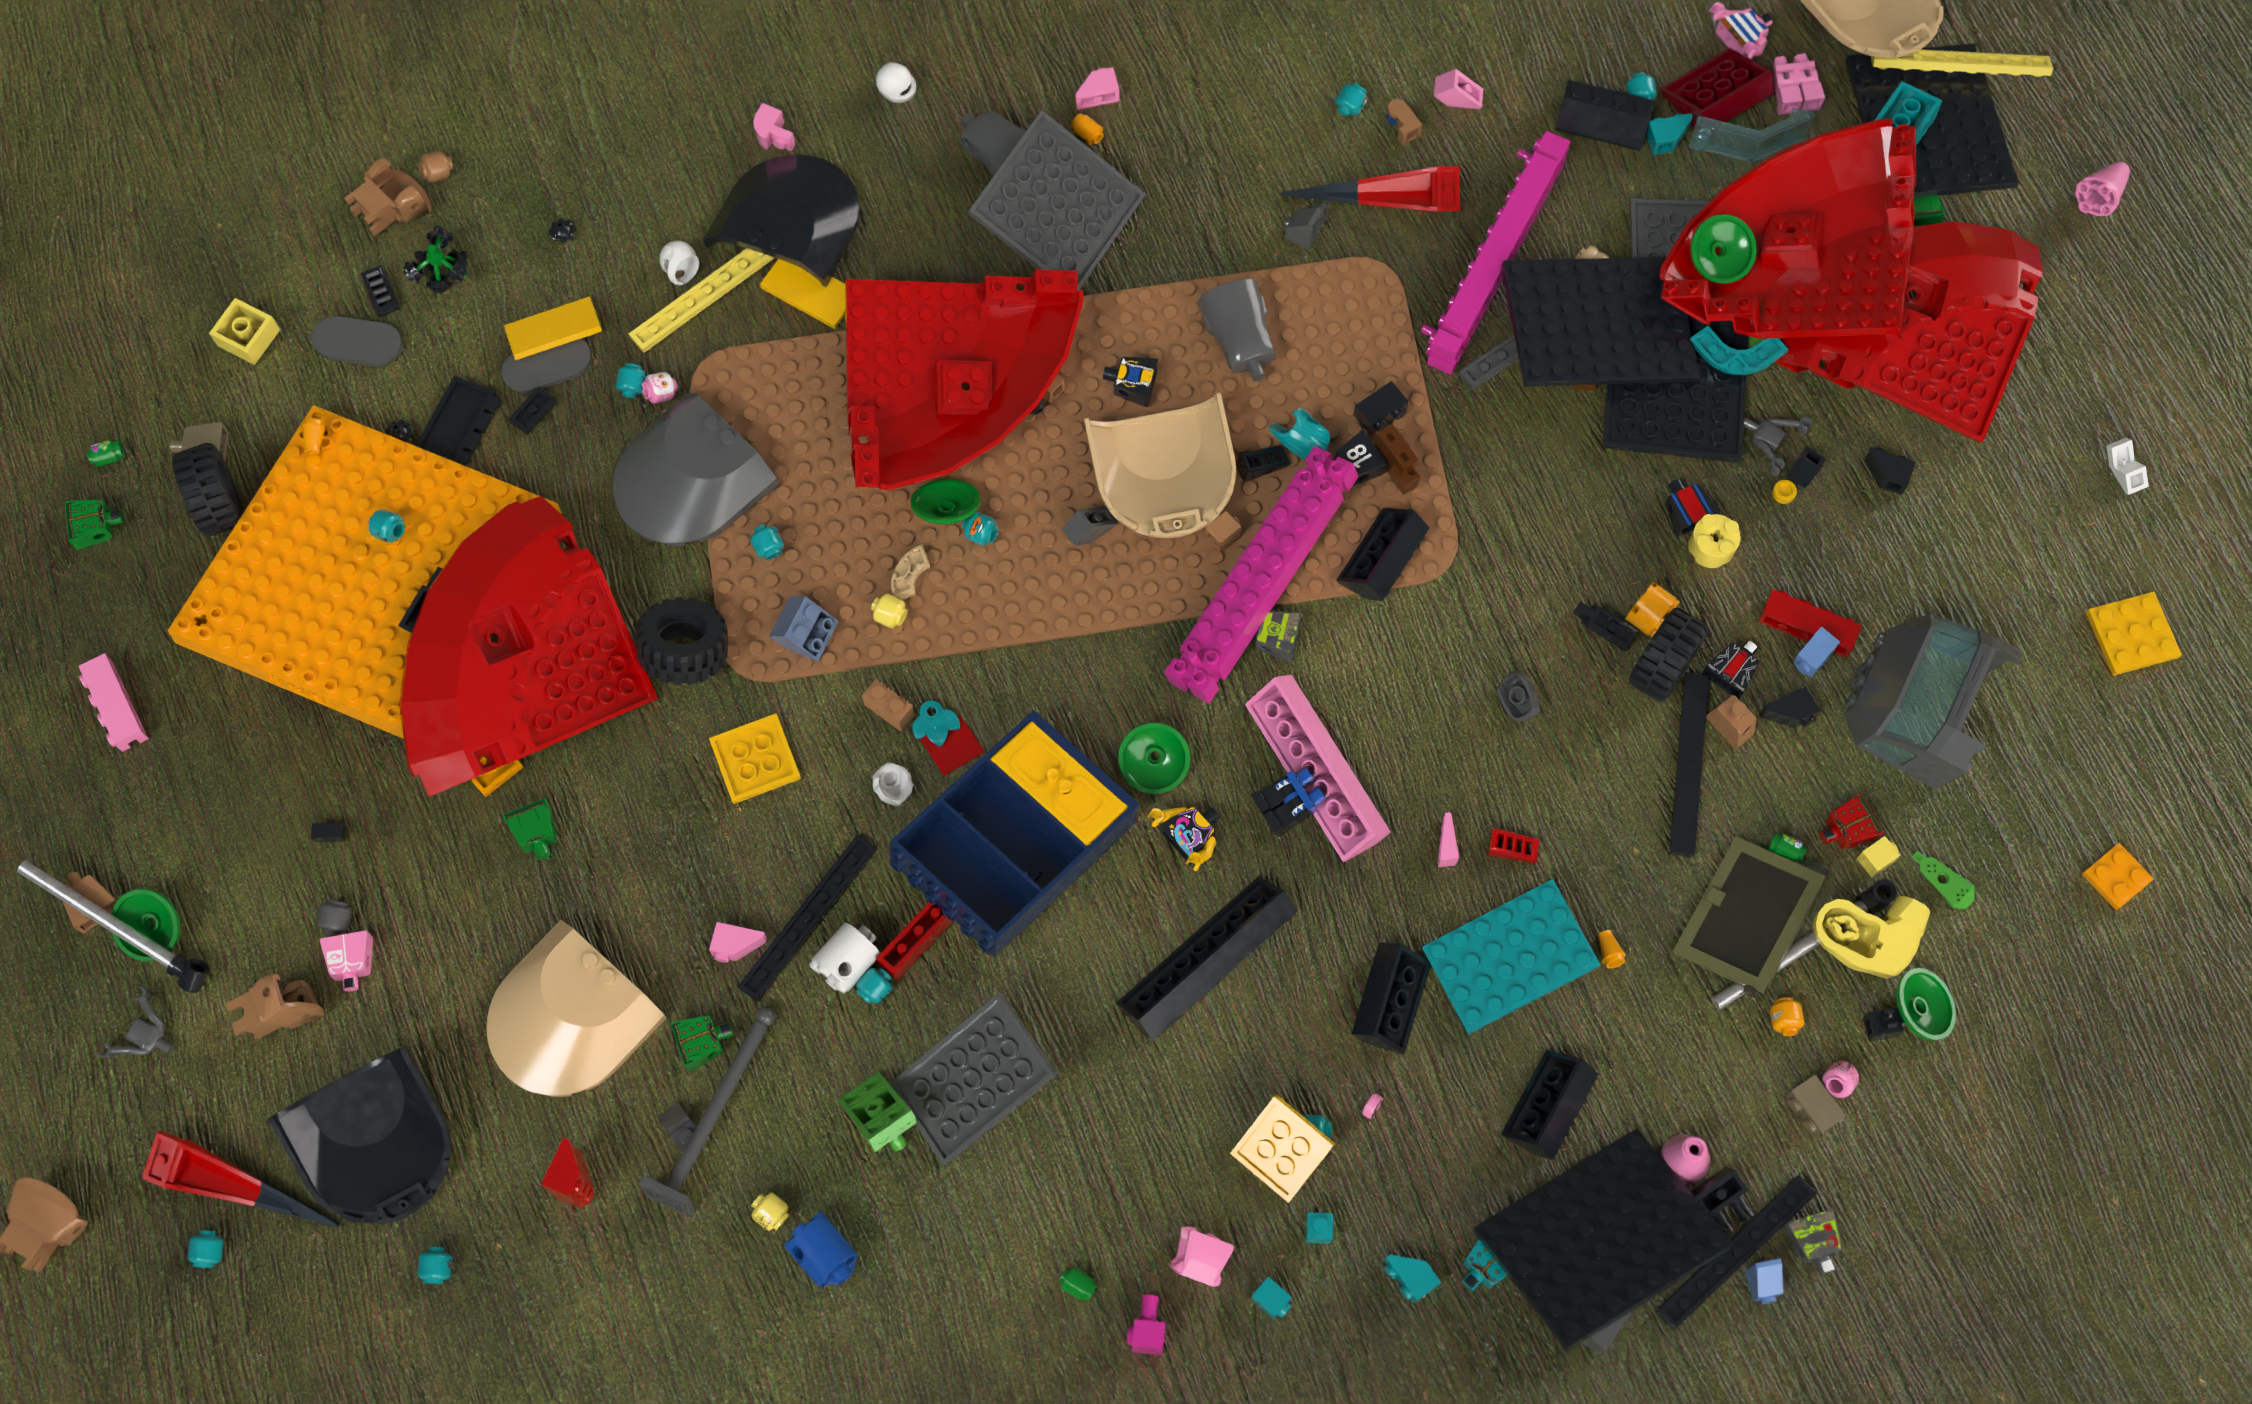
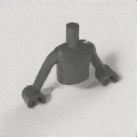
[1744,417,1812,476]
[97,986,174,1059]

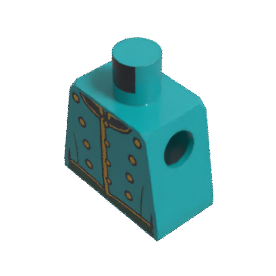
[1461,1239,1507,1291]

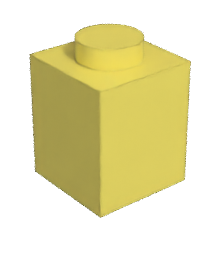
[1857,836,1900,878]

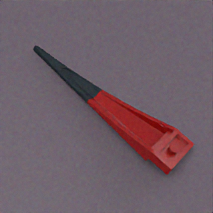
[1281,166,1460,212]
[142,1130,340,1228]

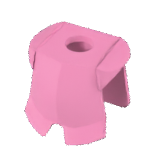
[1169,1227,1234,1287]

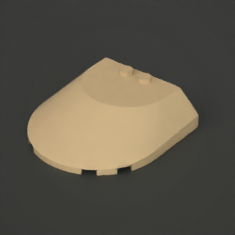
[1800,0,1943,58]
[1084,392,1236,538]
[487,920,666,1097]

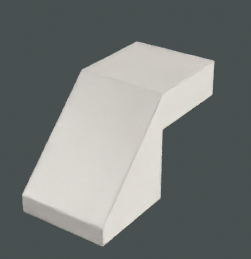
[2106,437,2149,495]

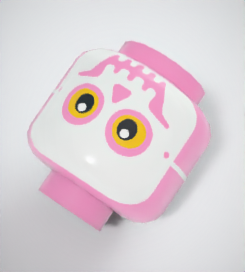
[642,372,677,403]

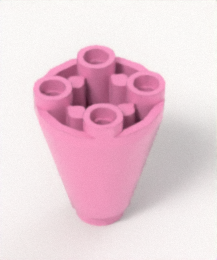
[2075,162,2130,216]
[1660,1134,1711,1186]

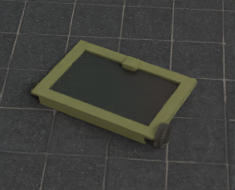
[1673,836,1829,998]

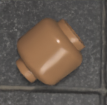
[418,151,453,182]

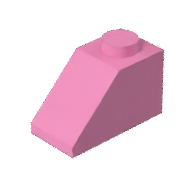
[1075,67,1119,110]
[1434,69,1483,109]
[709,922,767,963]

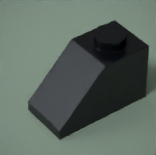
[1760,686,1820,728]

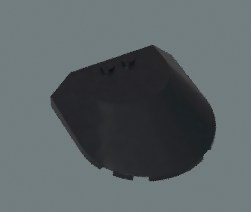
[703,155,860,287]
[268,1045,451,1224]

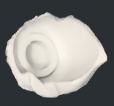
[873,763,914,806]

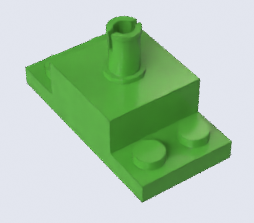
[838,1071,917,1152]

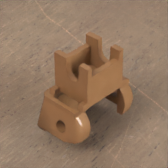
[344,157,432,237]
[226,974,325,1039]
[0,1178,88,1272]

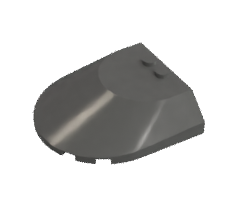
[613,392,779,546]

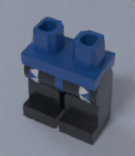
[1251,768,1327,837]

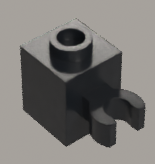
[1786,446,1826,488]
[1862,1007,1905,1042]

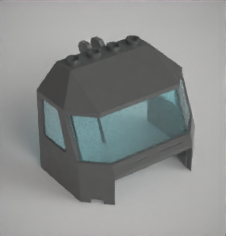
[1844,613,2023,790]

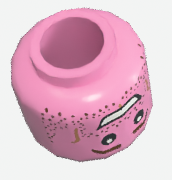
[1822,1061,1859,1098]

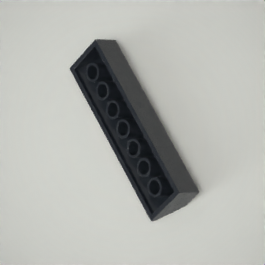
[1115,876,1297,1040]

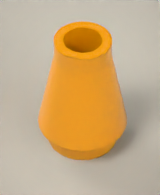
[302,418,326,455]
[1598,930,1626,968]

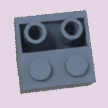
[769,596,839,661]

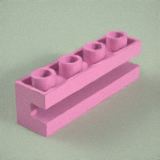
[78,653,149,752]

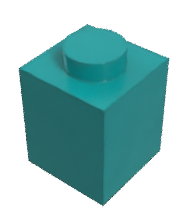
[1305,1212,1333,1244]
[1251,1276,1292,1320]

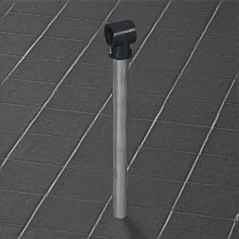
[17,860,210,993]
[1711,879,1897,1010]

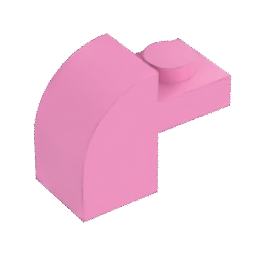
[754,103,796,152]

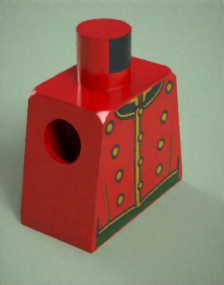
[1819,793,1884,850]

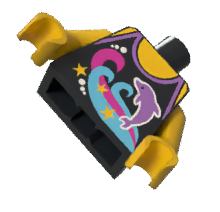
[1147,806,1220,871]

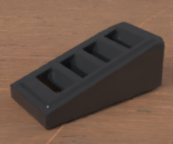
[361,265,401,317]
[1236,445,1289,481]

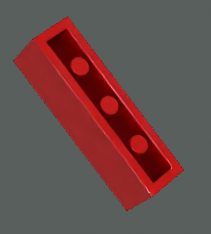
[1758,589,1862,658]
[876,902,954,982]

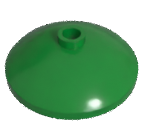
[1690,215,1756,284]
[910,479,981,525]
[1118,722,1190,794]
[111,888,180,961]
[1896,968,1956,1041]

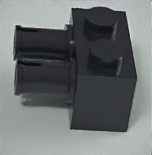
[1691,1167,1755,1234]

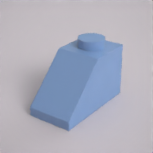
[1793,626,1840,678]
[1745,1259,1783,1304]

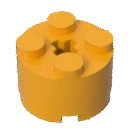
[1625,581,1679,637]

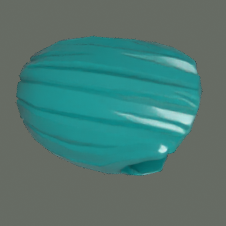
[1268,408,1330,460]

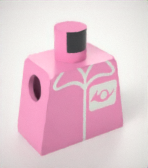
[320,930,373,992]

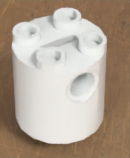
[809,923,880,994]

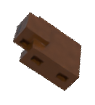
[1375,424,1421,495]

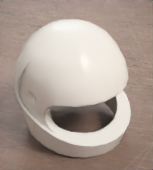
[876,63,916,103]
[660,241,699,285]

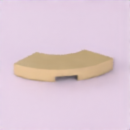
[891,544,930,600]

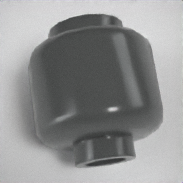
[316,899,352,936]

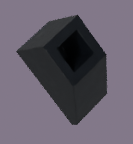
[1864,447,1915,495]

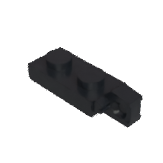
[1573,601,1639,652]

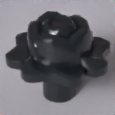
[548,218,576,243]
[385,420,413,443]

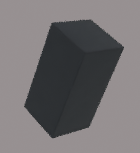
[311,823,346,842]

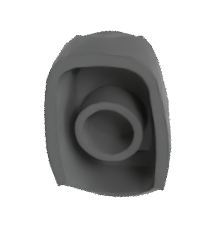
[1497,672,1540,722]

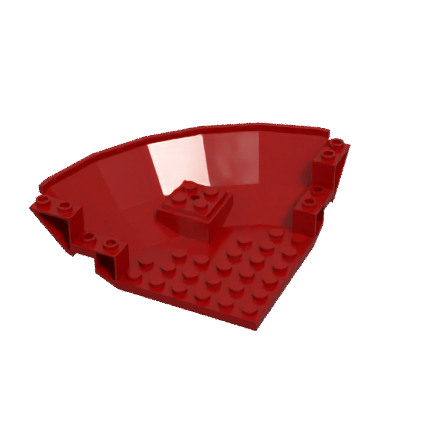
[1659,118,1916,339]
[1774,221,2043,443]
[845,269,1083,491]
[399,496,658,797]

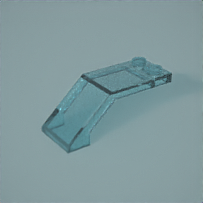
[1688,108,1815,163]

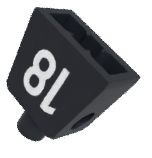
[1335,430,1388,486]

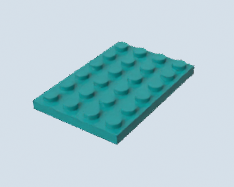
[1422,879,1601,1035]

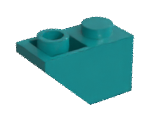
[1646,113,1693,155]
[1384,1255,1441,1304]

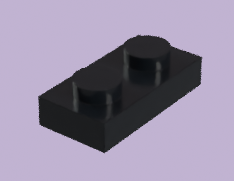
[508,386,557,435]

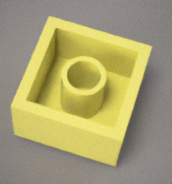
[209,298,280,365]

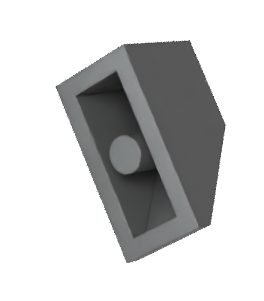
[1062,506,1118,546]

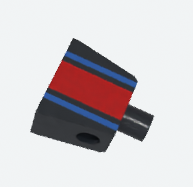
[1665,478,1720,538]

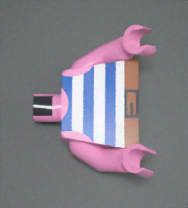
[1709,2,1772,59]

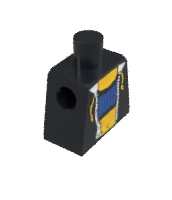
[1103,357,1158,407]

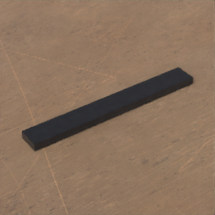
[1669,672,1709,857]
[737,834,877,1003]
[1655,1175,1817,1331]

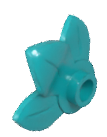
[912,700,960,747]

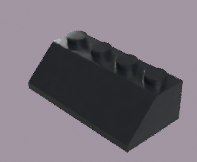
[1555,80,1654,151]
[1336,508,1430,601]
[1351,943,1431,1054]
[1501,1050,1599,1160]

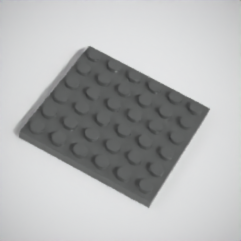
[967,110,1146,290]

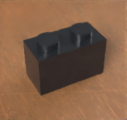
[1354,381,1408,435]

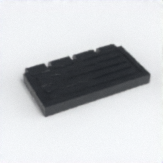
[415,376,502,466]

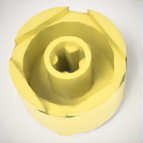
[1688,514,1740,568]

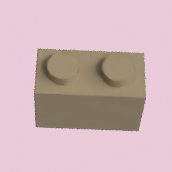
[1786,1075,1846,1137]

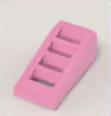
[1438,812,1459,867]

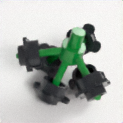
[403,226,469,293]

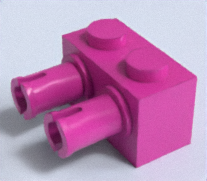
[1127,1295,1166,1356]

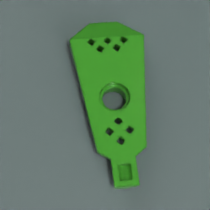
[1912,851,1975,910]

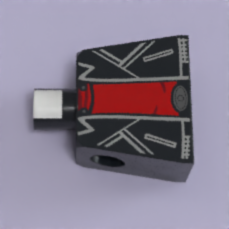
[1702,641,1759,700]

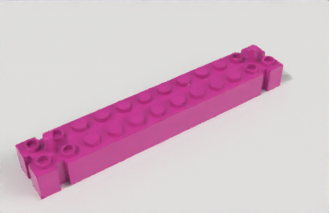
[1421,131,1571,375]
[1164,446,1358,704]

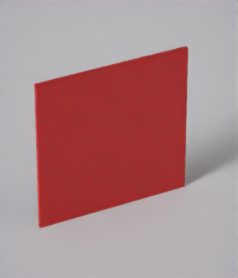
[920,715,984,776]

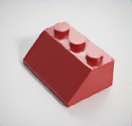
[541,1137,595,1210]

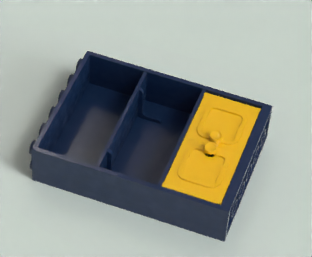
[889,710,1139,958]

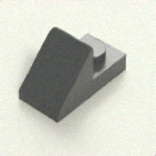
[657,1102,706,1152]

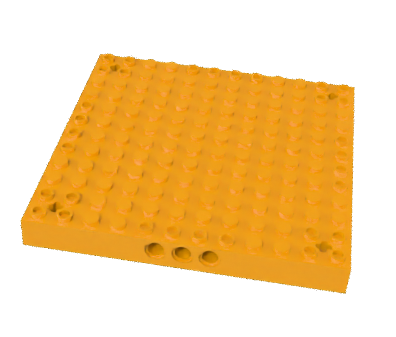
[168,405,562,739]

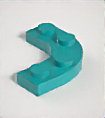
[1690,326,1788,375]

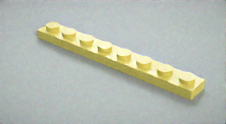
[1871,50,2053,77]
[629,248,775,353]

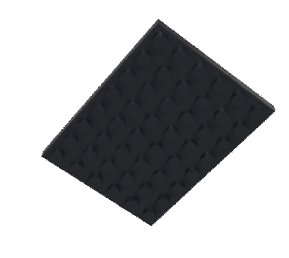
[1845,43,2019,198]
[1501,257,1700,387]
[1602,314,1748,463]
[1473,1129,1734,1352]

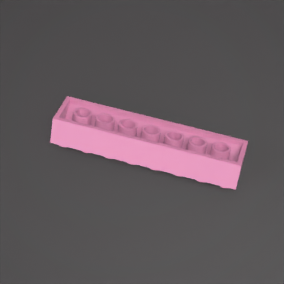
[1245,675,1391,862]

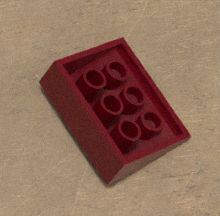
[1660,48,1774,135]

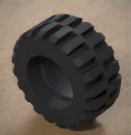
[172,443,243,536]
[636,597,728,685]
[1629,608,1710,702]

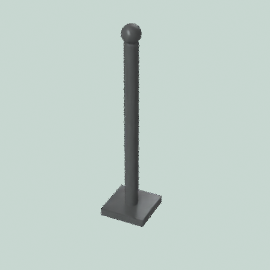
[639,1007,776,1217]

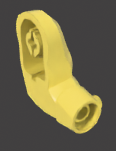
[1813,896,1930,979]

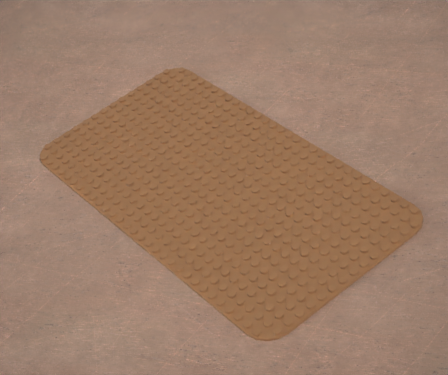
[690,257,1458,682]

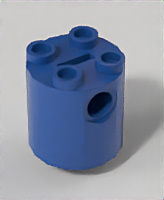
[784,1211,858,1289]

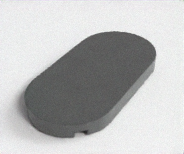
[312,316,403,367]
[502,339,592,394]

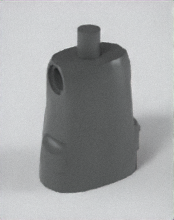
[960,111,1027,176]
[1197,279,1275,381]

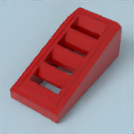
[1488,828,1539,864]

